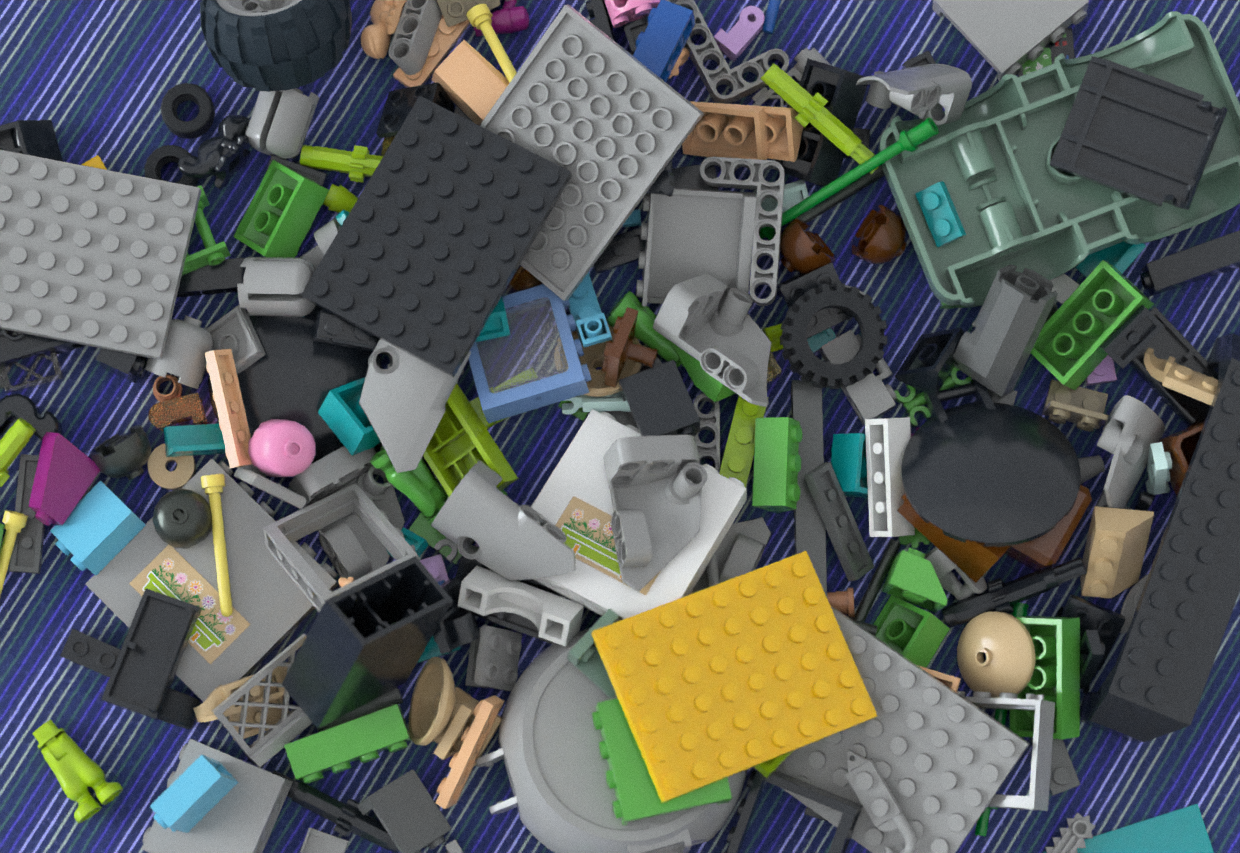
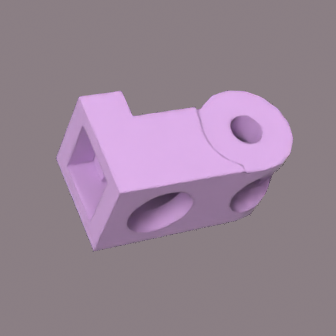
[714,6,764,62]

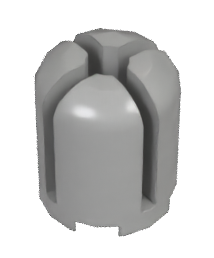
[246,88,319,160]
[237,257,316,317]

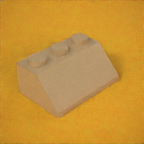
[1080,506,1154,599]

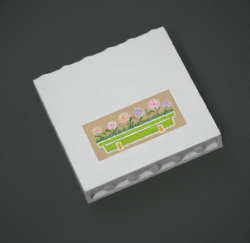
[531,409,747,622]

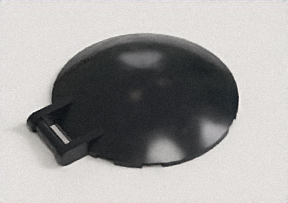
[208,305,383,463]
[901,379,1081,547]

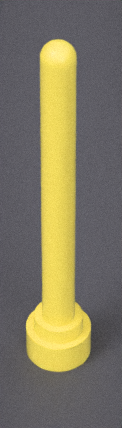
[466,4,517,83]
[201,474,233,617]
[0,510,28,596]

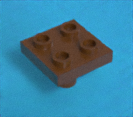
[601,307,658,388]

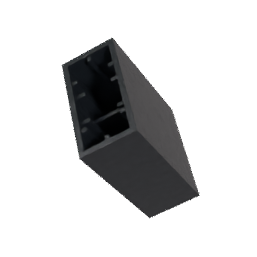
[282,556,453,728]

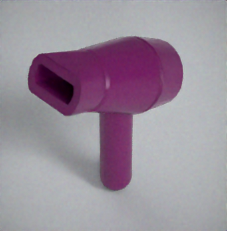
[474,0,529,37]

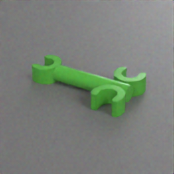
[894,367,971,427]

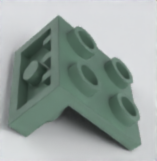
[567,608,619,698]

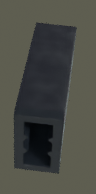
[1140,230,1240,296]

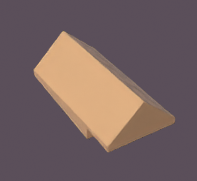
[432,40,509,126]
[682,101,803,162]

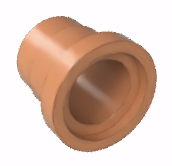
[153,375,183,404]
[827,588,855,617]

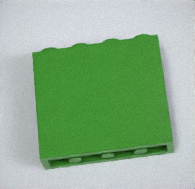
[592,698,732,826]

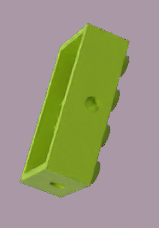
[423,383,518,497]

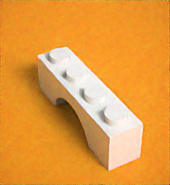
[458,566,584,647]

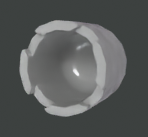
[145,315,214,389]

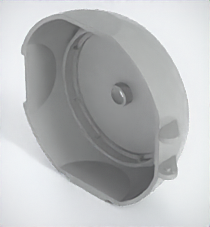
[476,628,747,853]

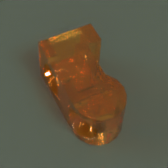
[148,392,208,431]

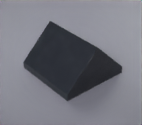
[895,327,964,397]

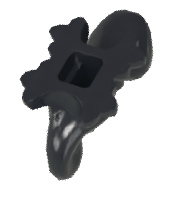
[177,114,251,189]

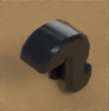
[0,394,62,441]

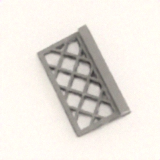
[212,634,313,768]

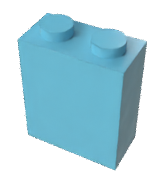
[51,480,146,576]
[150,754,238,833]

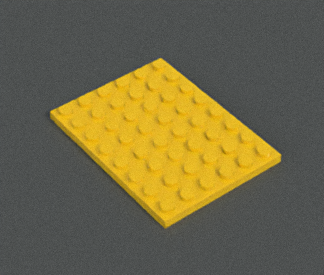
[591,551,878,803]

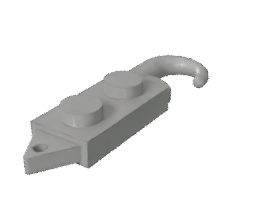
[845,750,917,853]

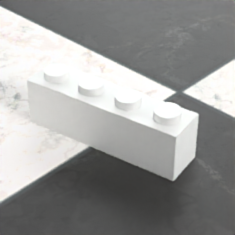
[865,417,915,537]

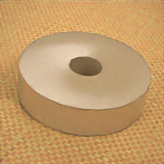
[148,443,196,490]

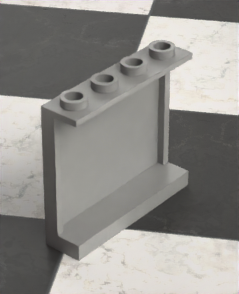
[932,0,1089,81]
[636,187,757,306]
[142,739,293,853]

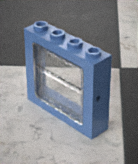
[469,284,592,423]

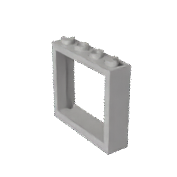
[264,483,421,612]
[957,691,1055,811]

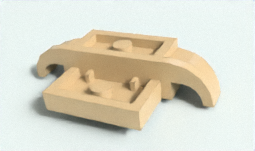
[1144,347,1218,405]
[193,666,289,740]

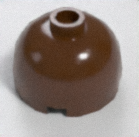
[852,205,907,264]
[780,218,835,274]

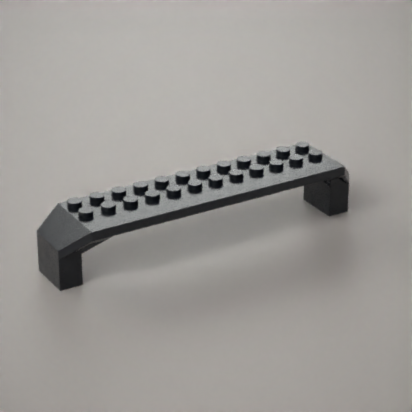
[1080,333,1240,742]

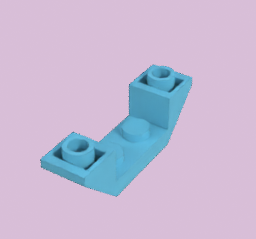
[568,272,612,348]

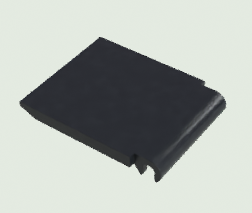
[1049,56,1228,210]

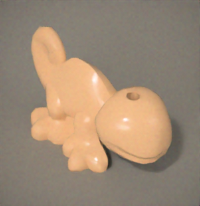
[361,0,406,59]

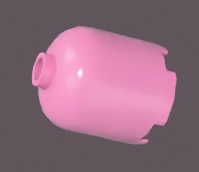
[248,419,316,477]

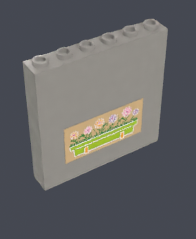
[85,459,339,702]

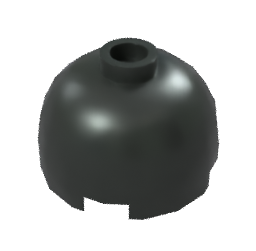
[90,425,151,480]
[153,489,212,549]

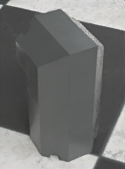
[953,265,1058,397]

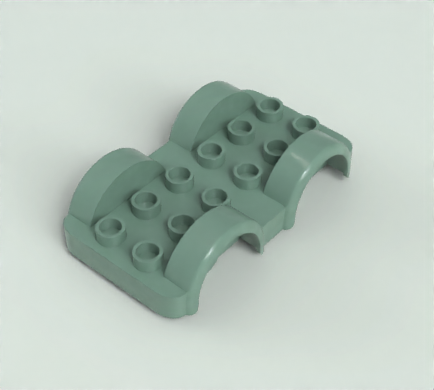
[878,11,1240,307]

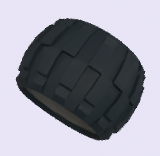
[200,0,352,92]

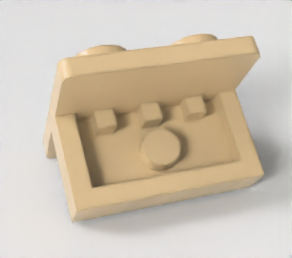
[433,687,502,766]

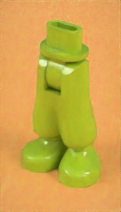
[32,719,123,823]

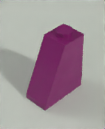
[28,432,100,526]

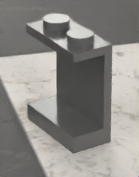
[357,769,452,853]

